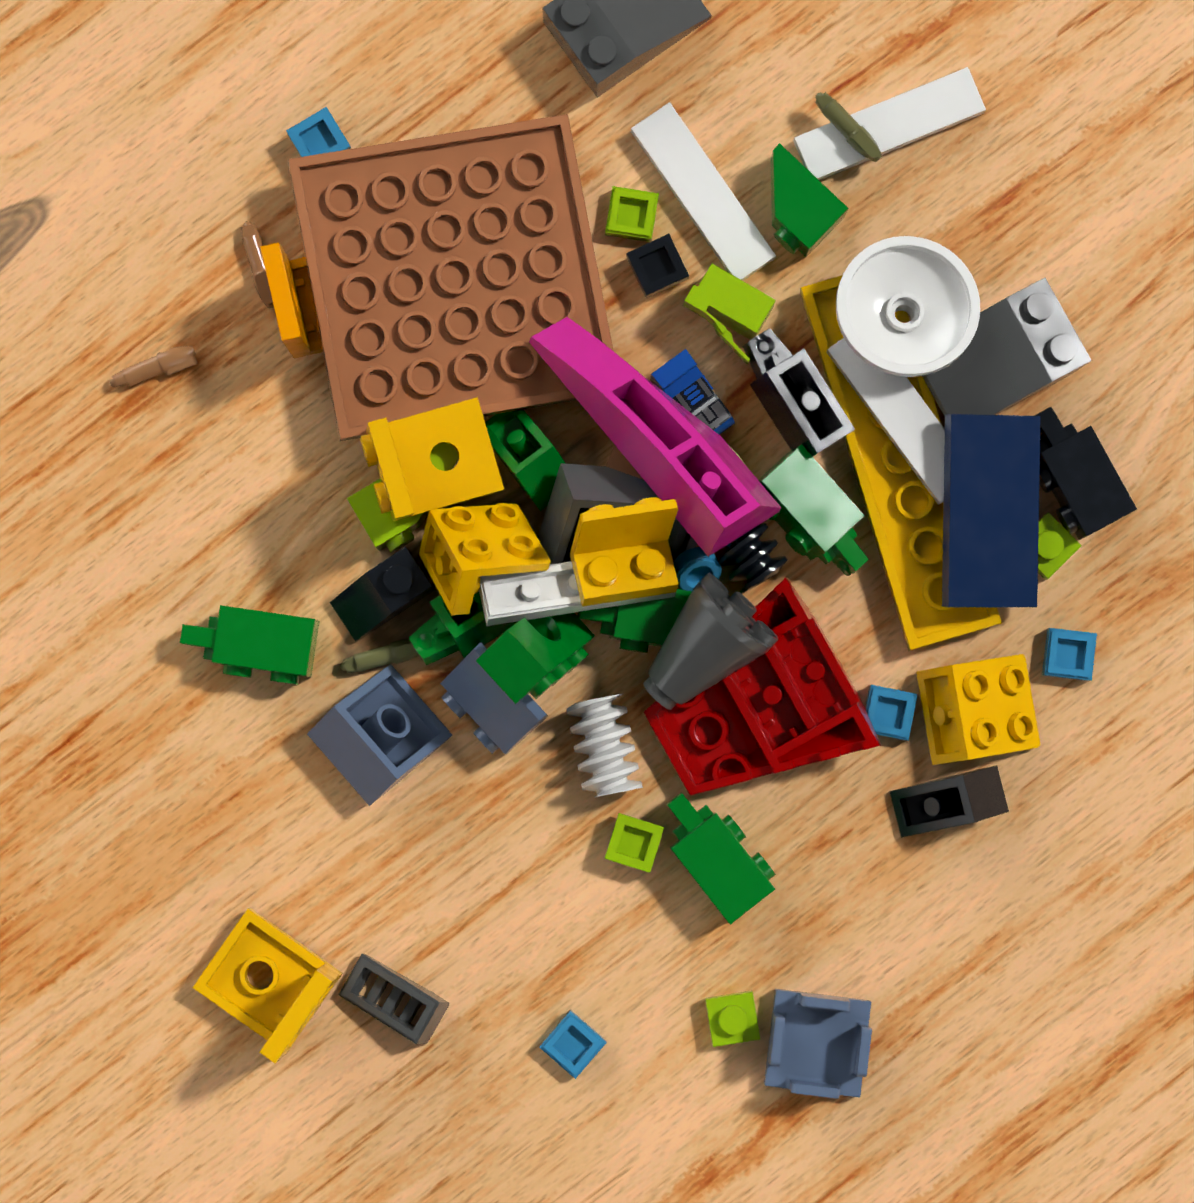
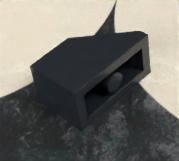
[330,547,435,642]
[889,765,1009,837]

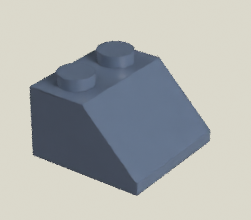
[440,643,548,755]
[307,664,452,806]

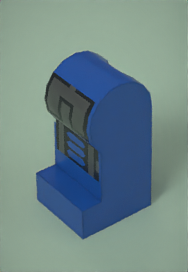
[650,349,735,435]

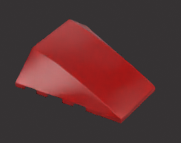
[644,577,881,796]

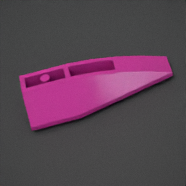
[529,317,781,557]

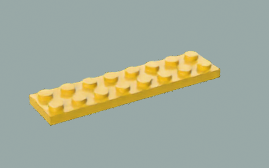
[800,275,1002,651]

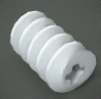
[566,694,643,797]

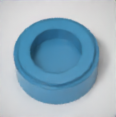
[673,547,722,591]

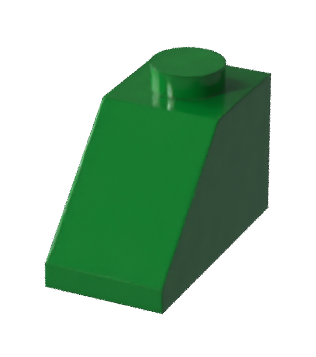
[770,143,849,257]
[485,410,566,511]

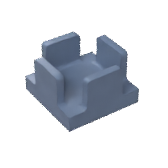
[764,989,872,1099]

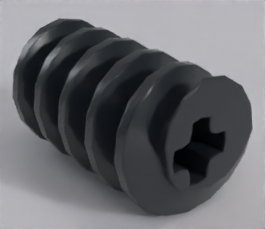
[719,523,788,594]

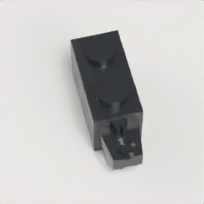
[742,329,855,457]
[1034,407,1137,540]

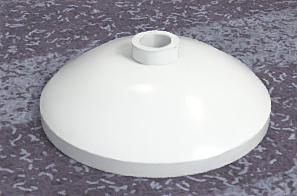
[836,236,980,377]

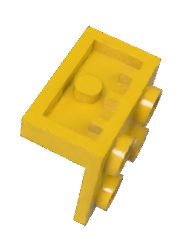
[570,497,679,607]
[419,503,551,616]
[916,654,1040,765]

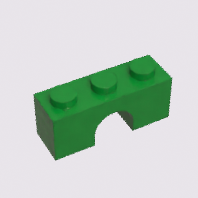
[476,613,595,704]

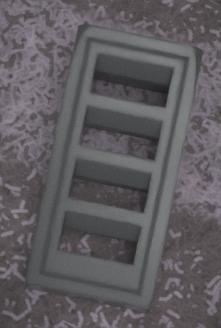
[339,954,449,1044]

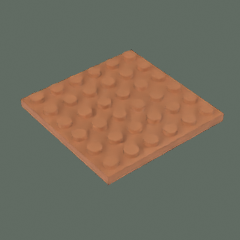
[288,114,614,441]

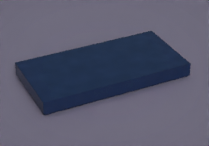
[942,414,1040,607]

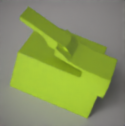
[683,263,776,365]

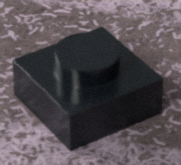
[626,234,689,299]

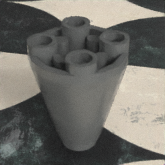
[643,573,779,710]

